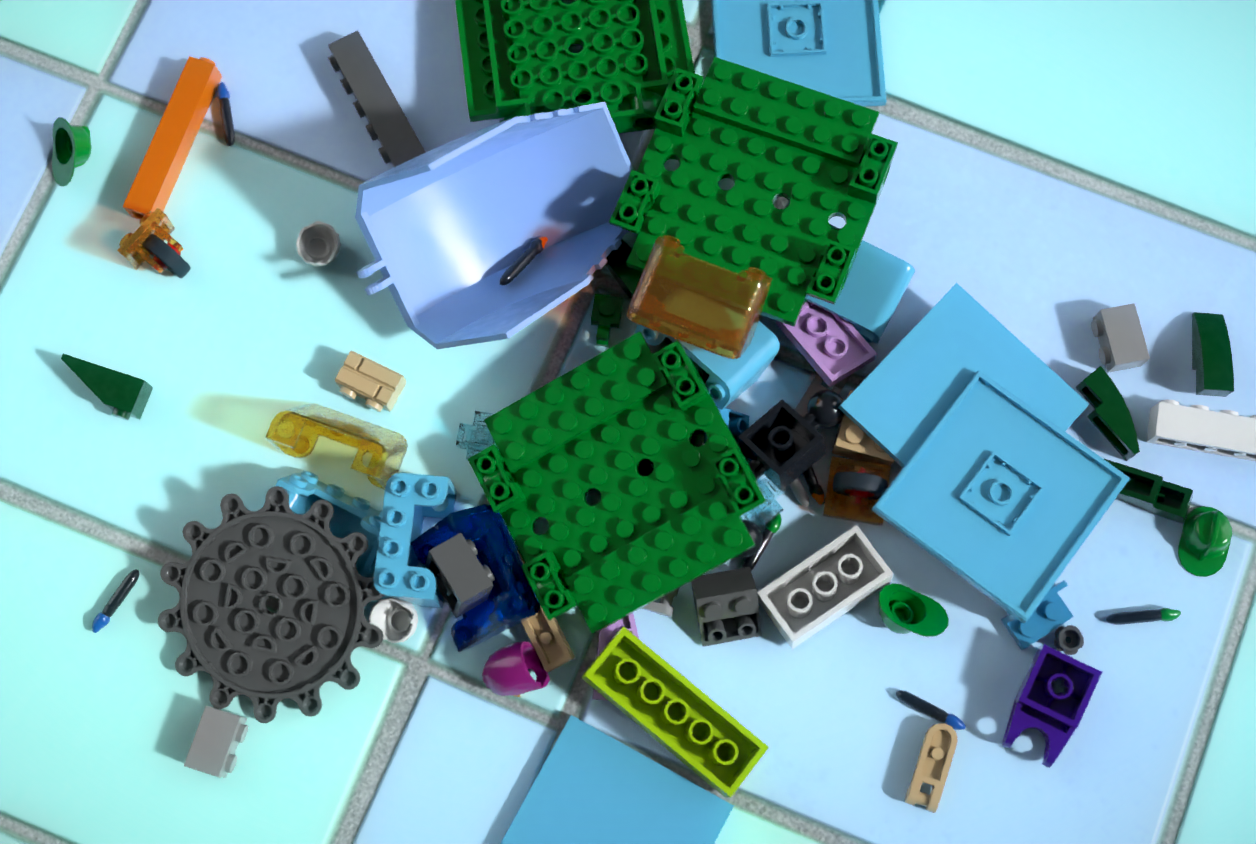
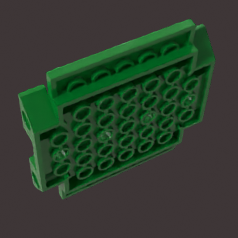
[455,0,695,134]
[609,57,898,327]
[468,331,766,634]

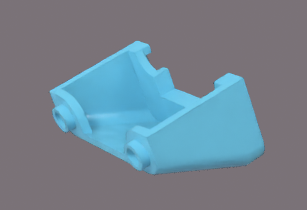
[806,224,915,344]
[634,285,780,410]

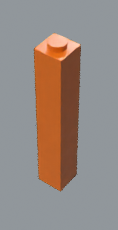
[123,56,222,225]

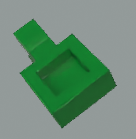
[591,294,624,347]

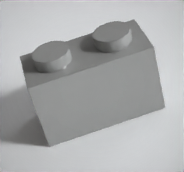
[1091,303,1150,373]
[184,706,248,778]

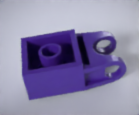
[1002,644,1103,768]

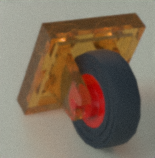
[117,207,191,279]
[822,456,891,526]

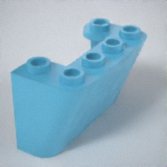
[276,470,382,578]
[374,473,457,608]

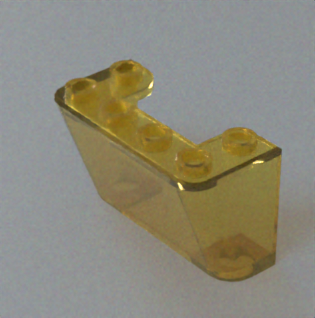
[265,403,408,490]

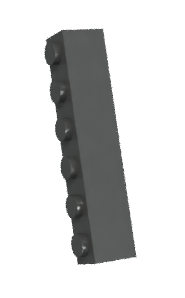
[328,30,426,168]

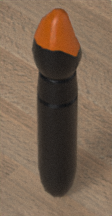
[500,236,548,286]
[802,466,824,505]

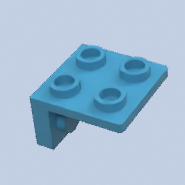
[1001,580,1074,650]

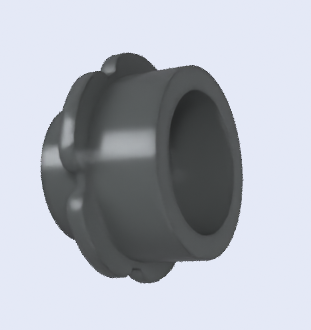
[1053,625,1084,655]

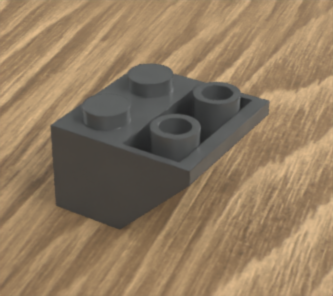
[691,567,762,647]

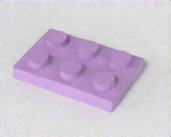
[776,301,877,387]

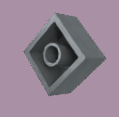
[424,533,494,618]

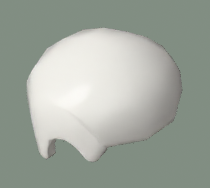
[296,221,341,267]
[369,597,418,643]

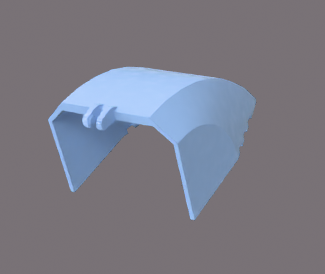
[355,102,633,350]

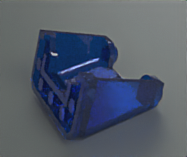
[411,505,540,652]

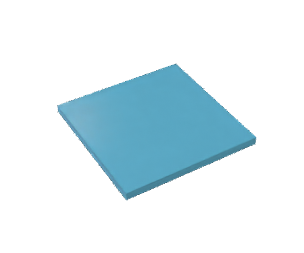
[711,0,887,107]
[838,283,1089,468]
[871,369,1130,623]
[500,715,734,844]

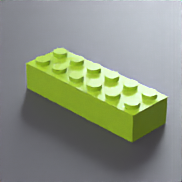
[581,627,769,798]

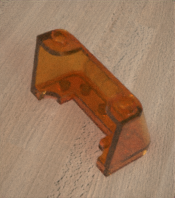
[626,235,773,359]

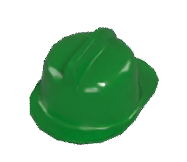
[52,117,92,187]
[1178,506,1232,577]
[879,583,949,637]

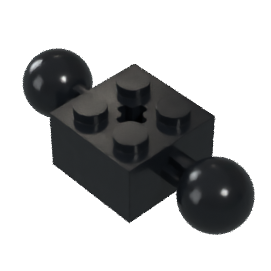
[738,390,845,491]

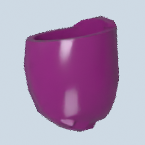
[482,641,550,697]

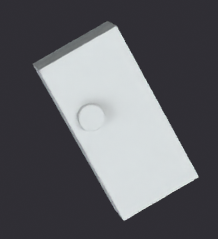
[757,525,894,650]

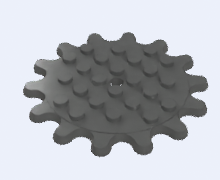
[158,486,384,723]

